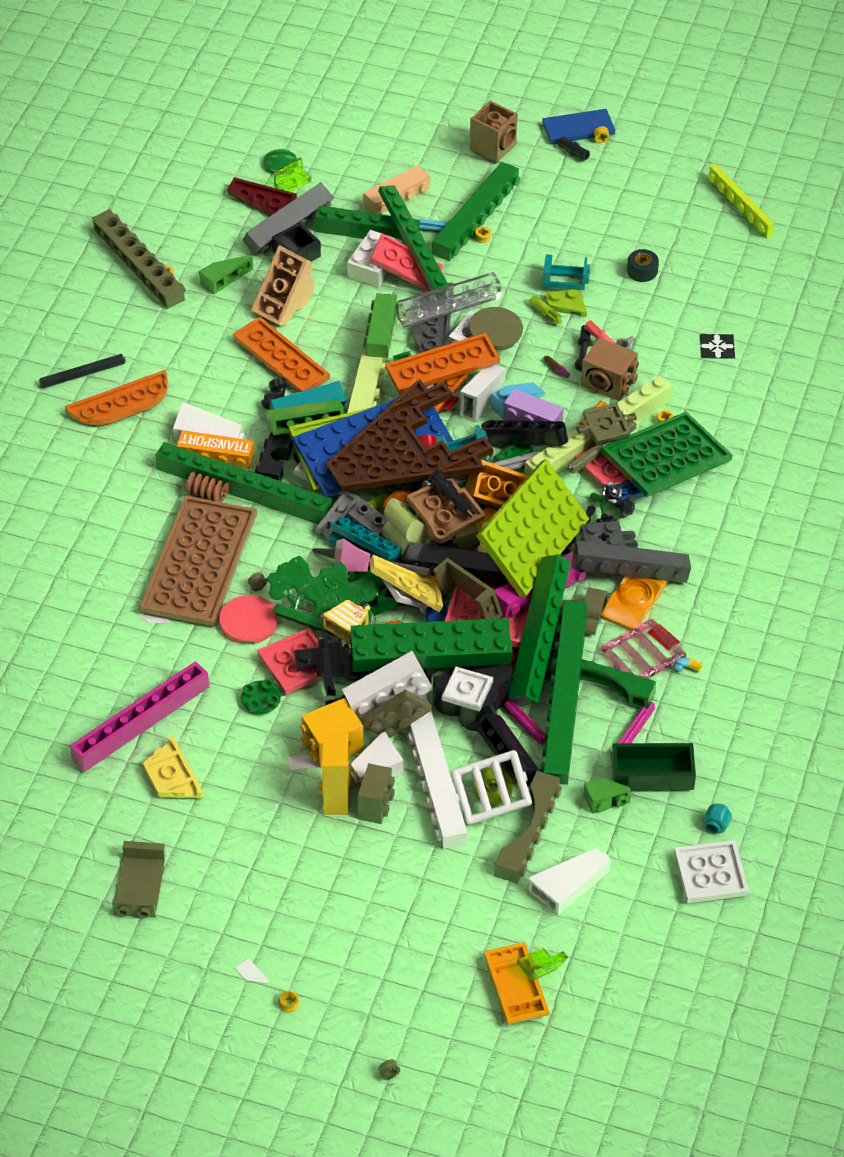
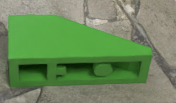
[199,255,253,294]

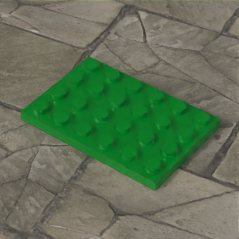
[600,411,733,498]

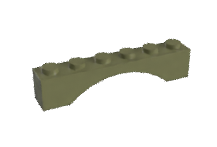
[494,771,562,884]

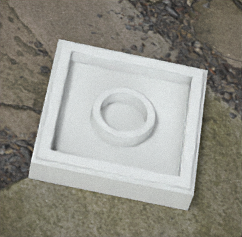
[442,667,493,711]

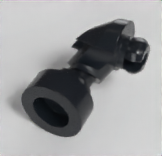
[261,378,288,409]

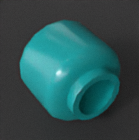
[702,804,732,834]

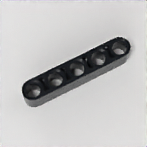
[481,420,569,446]

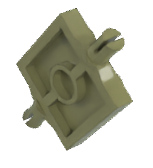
[577,402,637,445]

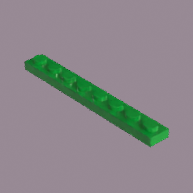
[378,185,450,294]

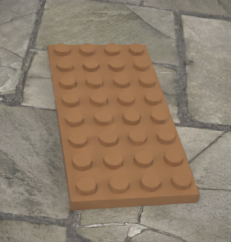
[139,495,257,627]

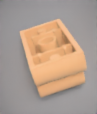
[251,246,315,325]

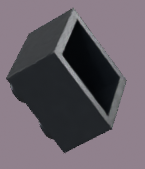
[272,222,321,261]

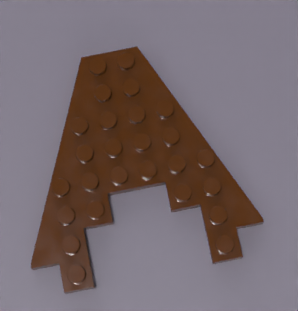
[326,379,494,491]

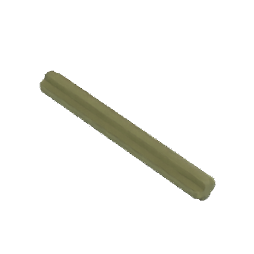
[567,421,637,474]

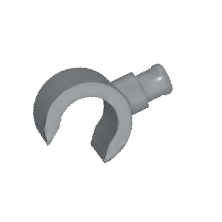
[616,336,635,350]

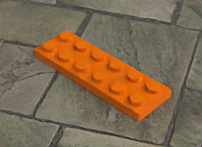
[233,317,330,392]
[385,333,500,395]

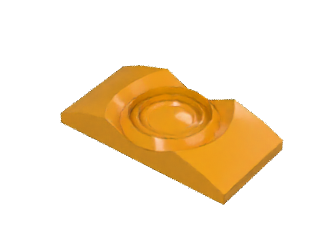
[601,576,669,633]
[484,942,550,1025]

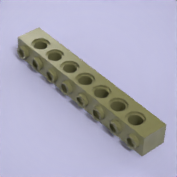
[92,209,185,309]

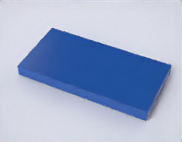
[542,109,615,144]

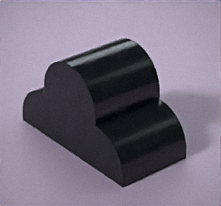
[433,663,512,732]

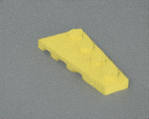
[369,555,443,612]

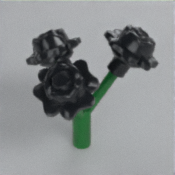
[590,481,635,523]

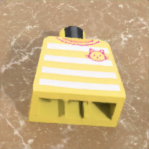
[323,600,370,644]

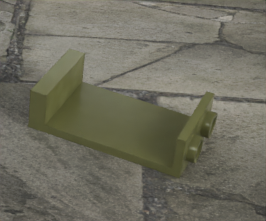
[434,558,503,619]
[112,841,166,918]

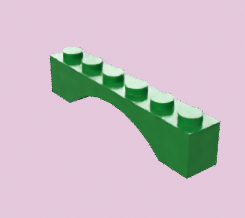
[544,650,656,709]

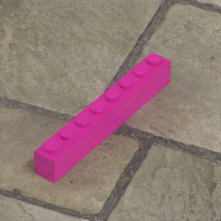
[70,661,209,772]

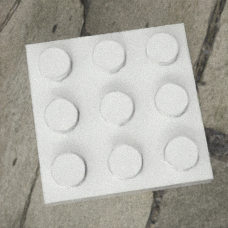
[674,840,749,904]

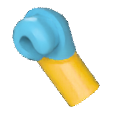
[673,657,703,672]

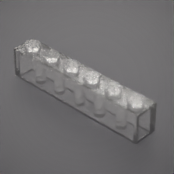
[396,272,501,328]

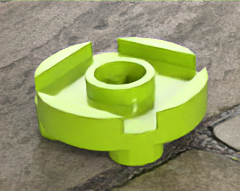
[473,768,514,807]

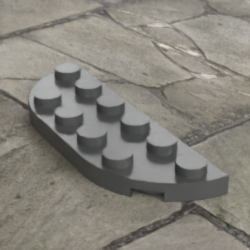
[414,283,453,353]

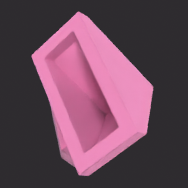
[334,538,370,572]

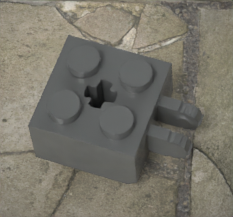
[581,521,638,548]

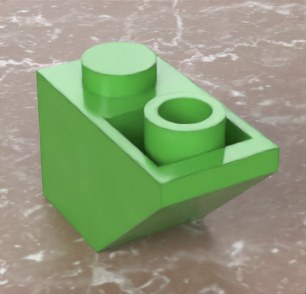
[583,777,631,813]

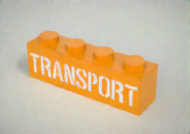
[177,430,255,469]

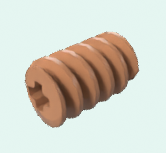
[187,472,229,502]

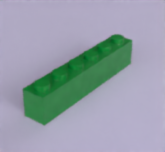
[315,205,420,246]

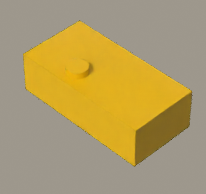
[319,733,350,815]

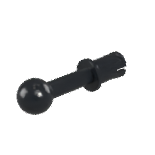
[574,325,592,371]

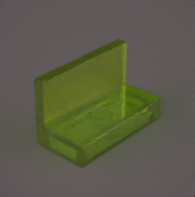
[274,157,311,192]
[516,948,568,981]

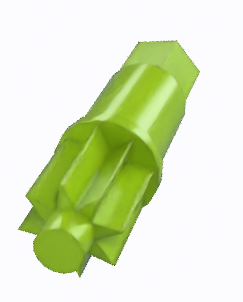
[529,295,562,325]

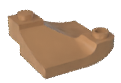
[406,478,486,543]

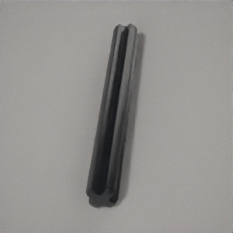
[39,354,126,388]

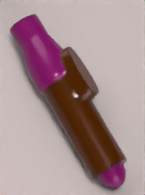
[544,356,570,378]

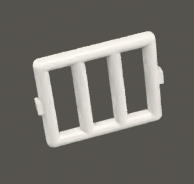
[451,750,532,825]

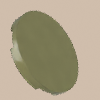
[469,307,523,351]

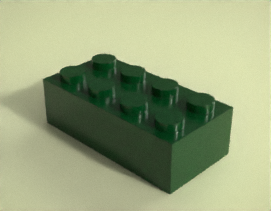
[611,743,696,790]

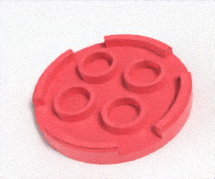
[220,595,278,644]

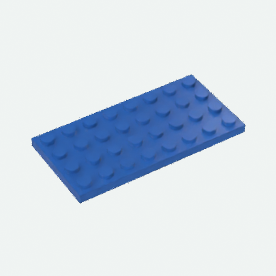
[292,398,453,498]

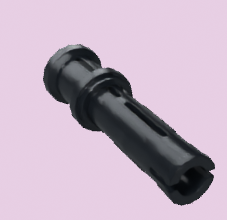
[427,469,477,519]

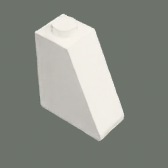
[349,732,403,789]

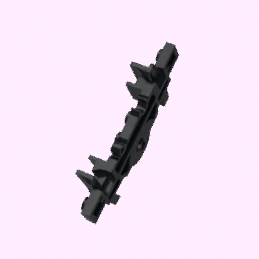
[295,632,432,696]

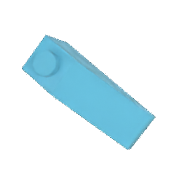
[492,382,545,419]

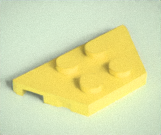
[143,736,204,798]

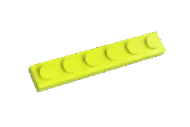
[708,164,774,238]

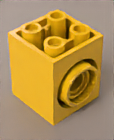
[300,698,364,768]

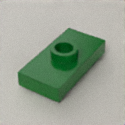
[493,445,533,462]

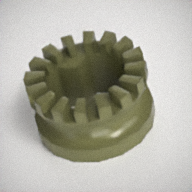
[248,572,267,591]
[378,1059,400,1080]

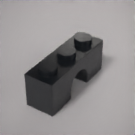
[255,432,293,482]

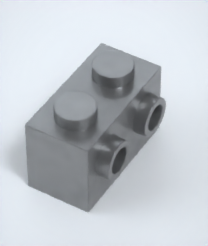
[346,500,388,537]

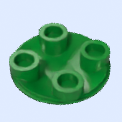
[263,149,297,173]
[241,679,281,714]

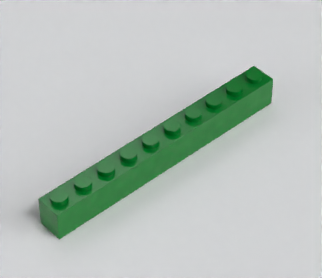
[155,442,332,524]
[540,600,588,784]

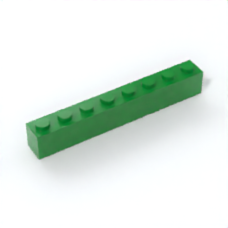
[432,161,520,261]
[508,554,571,706]

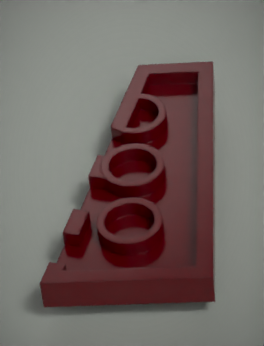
[227,177,297,216]

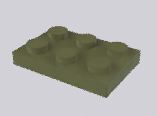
[360,689,432,738]

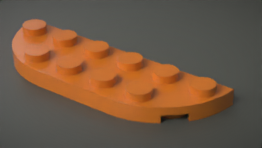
[65,370,168,426]

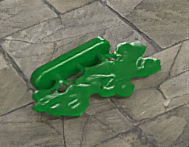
[266,556,378,638]

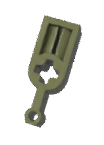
[584,587,607,635]

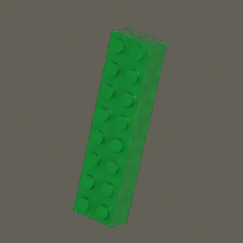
[350,618,513,672]

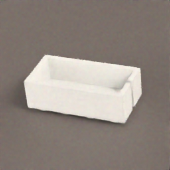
[342,651,433,722]

